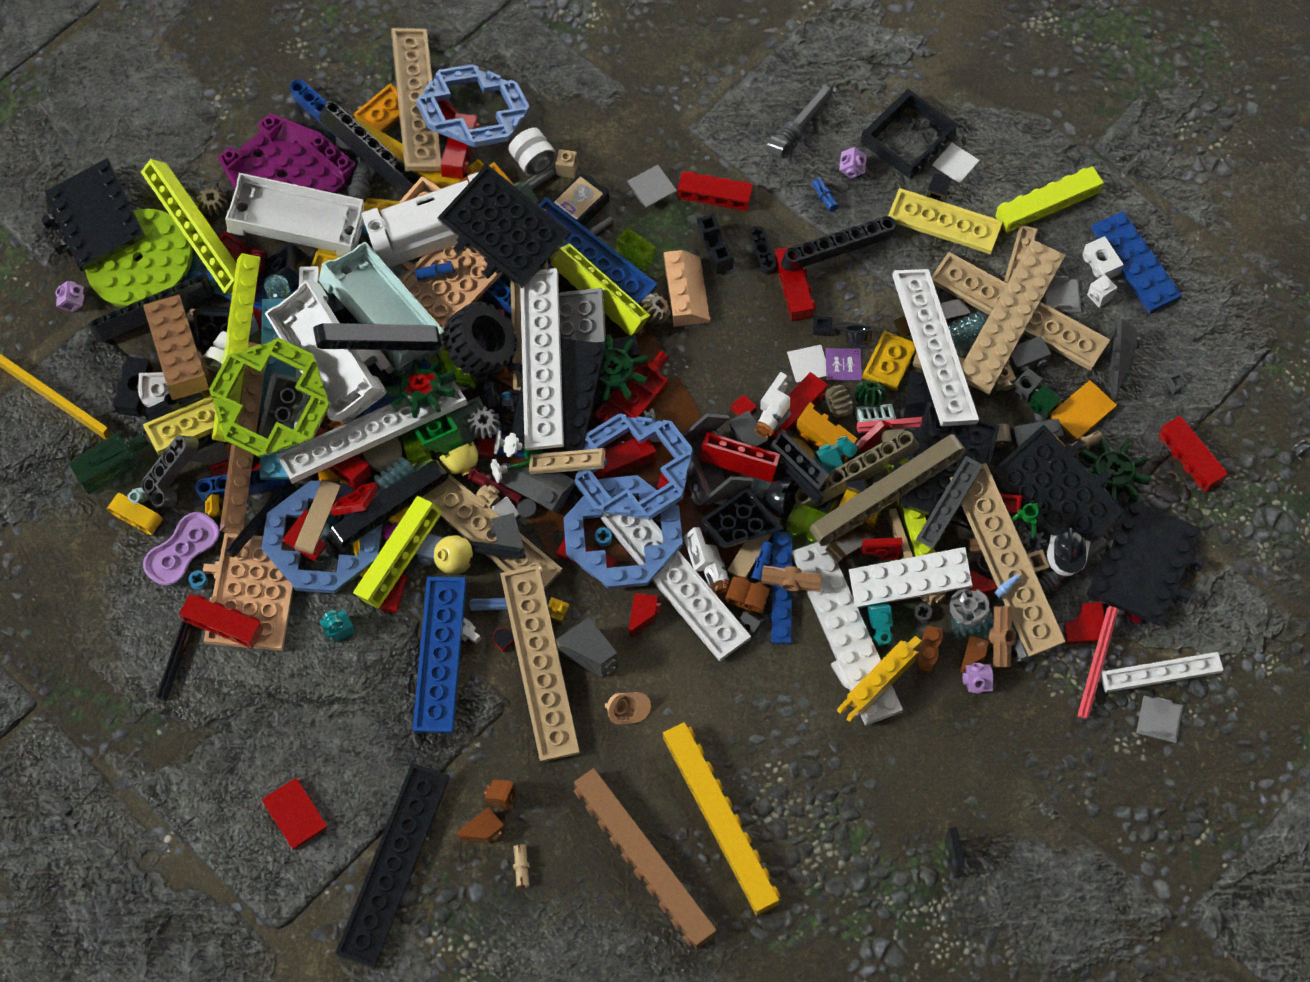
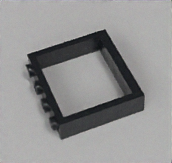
[861,89,957,179]

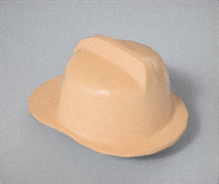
[605,692,651,724]

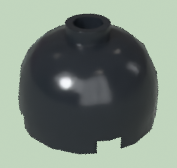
[763,480,798,519]

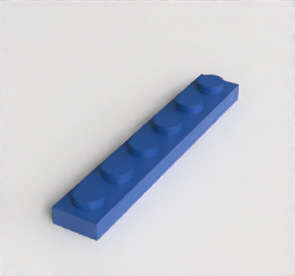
[771,532,792,645]

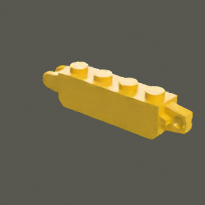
[837,636,921,722]

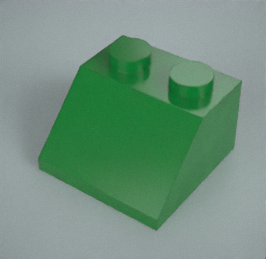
[413,413,463,453]

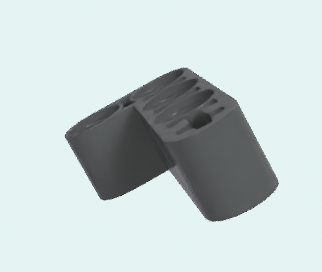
[141,435,199,507]

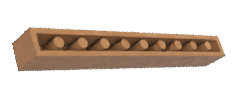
[220,342,265,534]
[573,768,716,950]

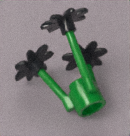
[1010,500,1048,550]

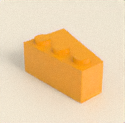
[796,402,857,464]

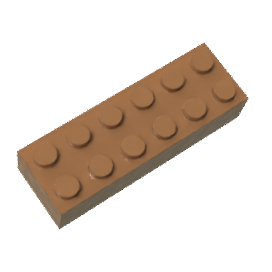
[143,295,209,400]

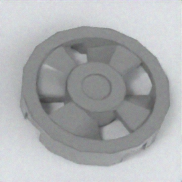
[950,588,990,625]

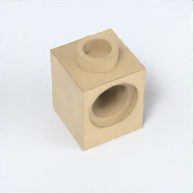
[556,149,578,178]

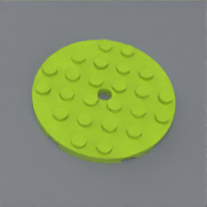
[86,209,193,308]

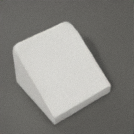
[492,496,519,518]

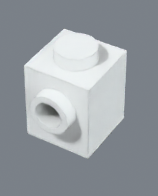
[1087,275,1117,308]

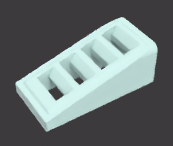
[855,404,896,422]

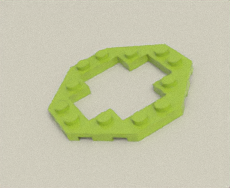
[209,338,330,458]

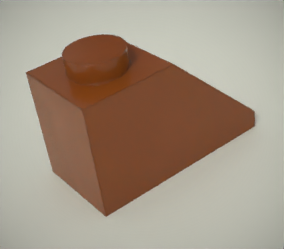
[484,780,517,812]
[456,807,505,844]

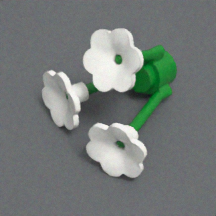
[491,430,543,483]

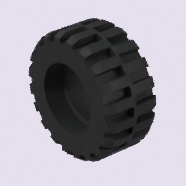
[443,302,517,378]

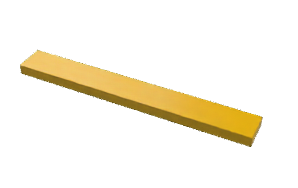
[354,117,462,189]
[0,354,112,441]

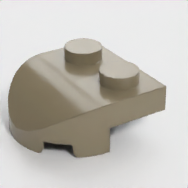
[361,437,402,473]

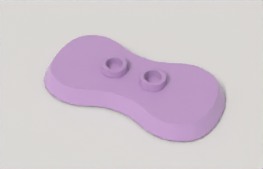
[143,512,220,585]

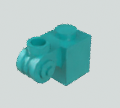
[815,436,857,472]
[868,603,894,646]
[320,609,356,643]

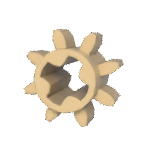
[476,485,500,508]

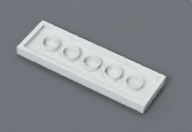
[849,547,973,608]

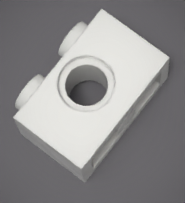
[1083,236,1124,279]

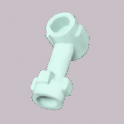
[128,488,149,504]

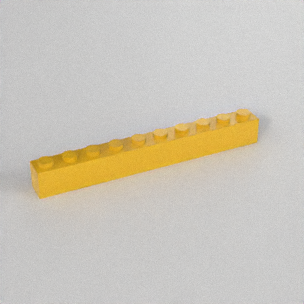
[663,722,781,916]

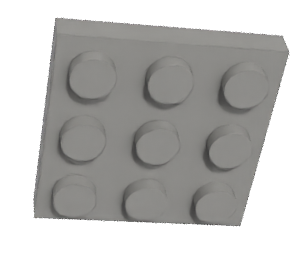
[559,288,606,344]

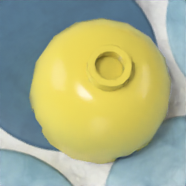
[439,442,478,476]
[434,535,473,574]

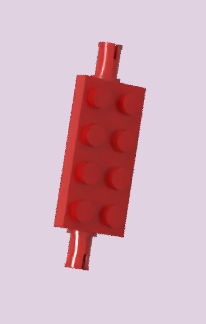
[594,351,669,437]

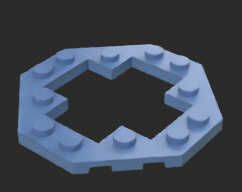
[417,65,529,147]
[575,414,693,520]
[563,475,683,589]
[262,481,383,593]

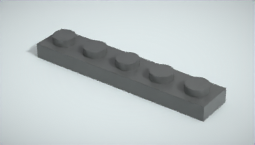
[916,456,983,550]

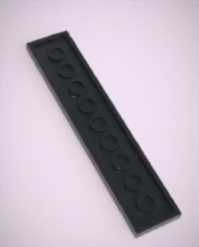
[335,763,450,969]

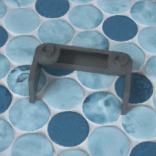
[682,413,754,506]

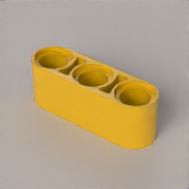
[107,493,163,535]

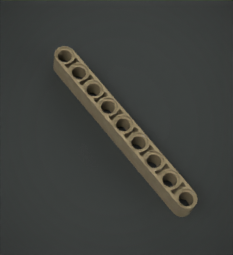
[810,435,966,546]

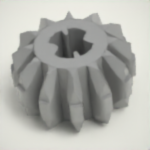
[468,406,500,440]

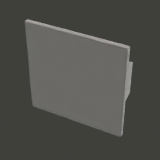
[627,165,677,208]
[1043,276,1081,312]
[1136,696,1183,743]

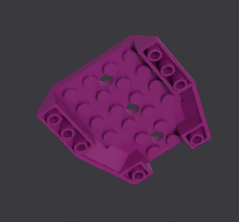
[218,113,356,194]

